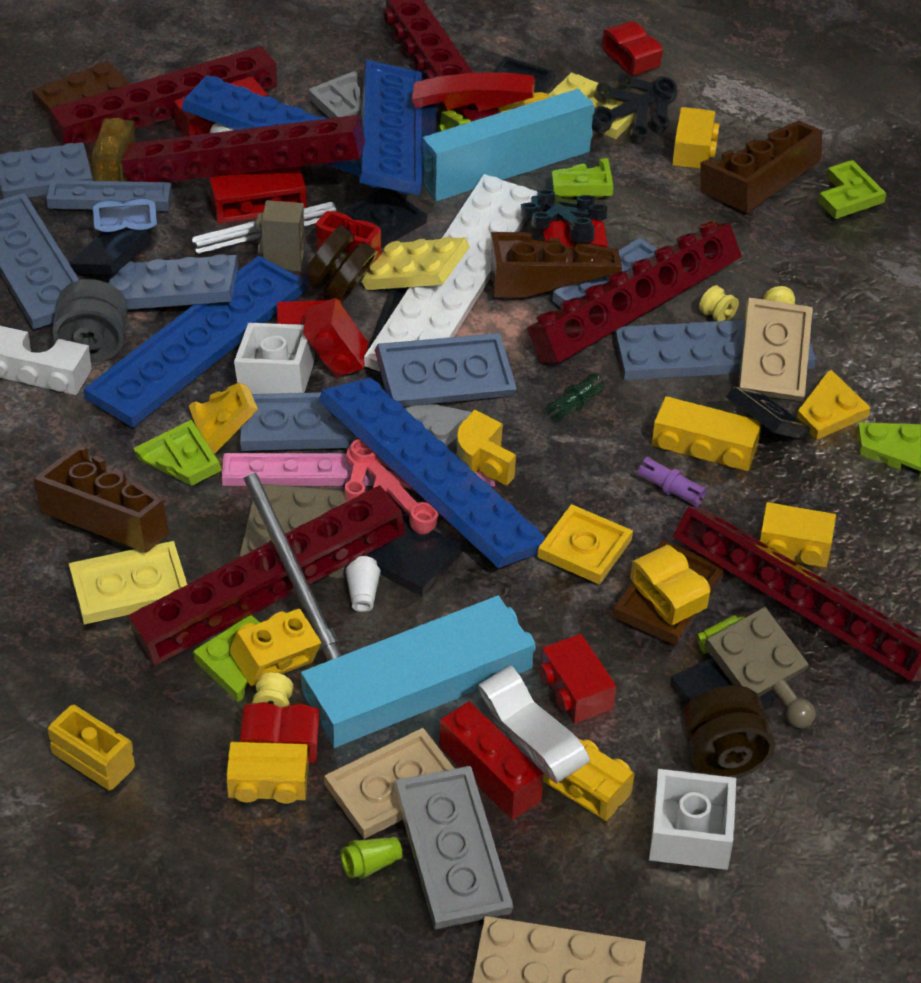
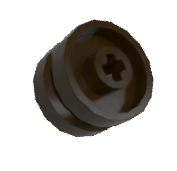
[301,225,378,304]
[681,685,776,778]

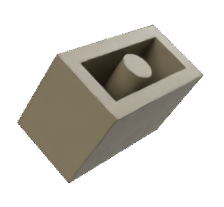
[257,200,305,271]

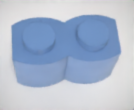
[93,197,157,232]

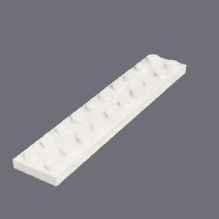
[364,174,537,371]

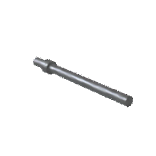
[243,473,341,661]

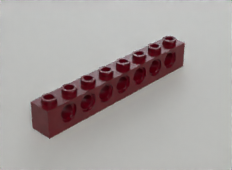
[383,0,501,122]
[49,46,277,145]
[121,115,366,182]
[527,220,742,363]
[128,485,406,666]
[672,506,921,682]

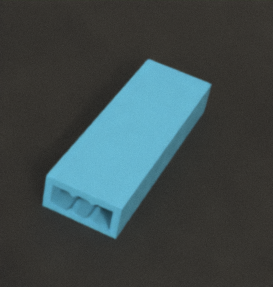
[422,88,595,201]
[301,595,536,748]

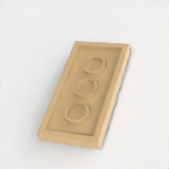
[472,916,646,983]

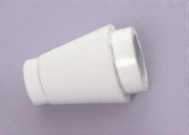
[345,556,381,612]

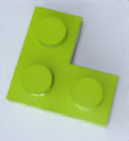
[818,160,886,219]

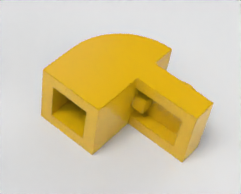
[456,409,516,486]

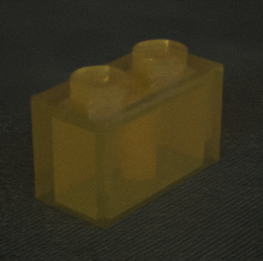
[92,118,136,182]

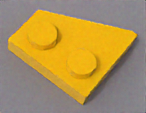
[797,370,871,440]
[188,382,258,454]

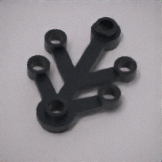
[592,73,677,143]
[521,190,607,243]

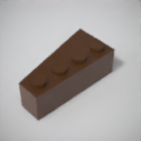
[700,121,822,213]
[33,444,169,553]

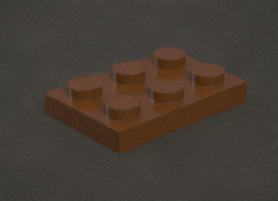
[32,61,130,116]
[613,540,725,646]

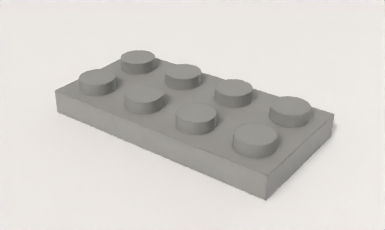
[394,766,514,930]

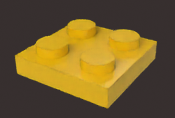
[538,504,633,585]

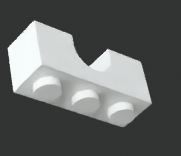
[0,326,92,395]

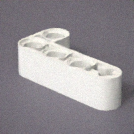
[478,665,590,784]

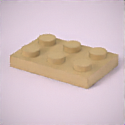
[738,297,813,401]
[324,728,455,839]

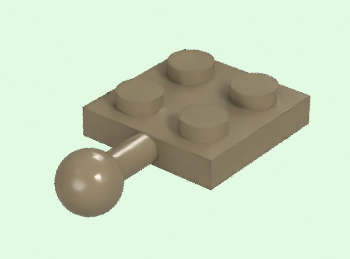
[704,607,816,729]

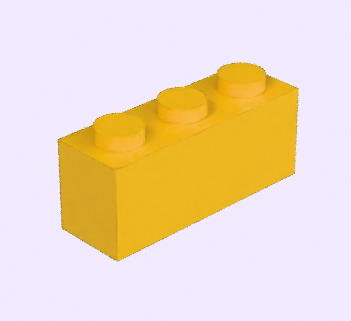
[652,396,762,471]

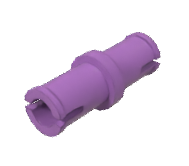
[637,457,707,507]

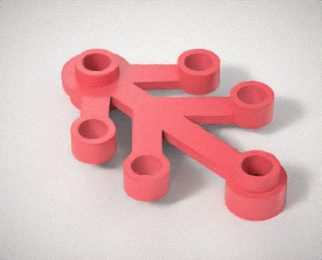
[344,439,438,534]

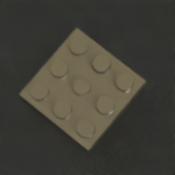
[240,484,348,578]

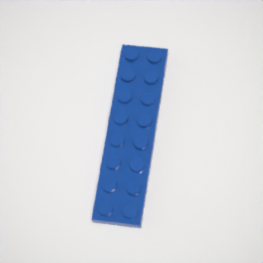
[359,60,422,195]
[182,75,360,176]
[83,255,307,427]
[319,378,546,568]

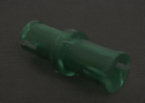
[546,373,605,422]

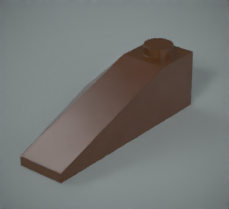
[490,232,622,299]

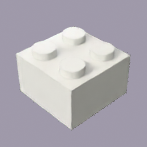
[234,323,316,394]
[649,769,737,870]

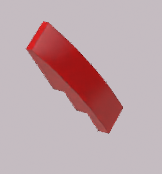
[412,73,535,112]

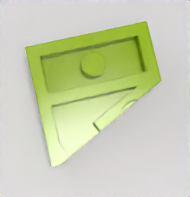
[551,158,614,198]
[133,420,222,486]
[857,422,921,477]

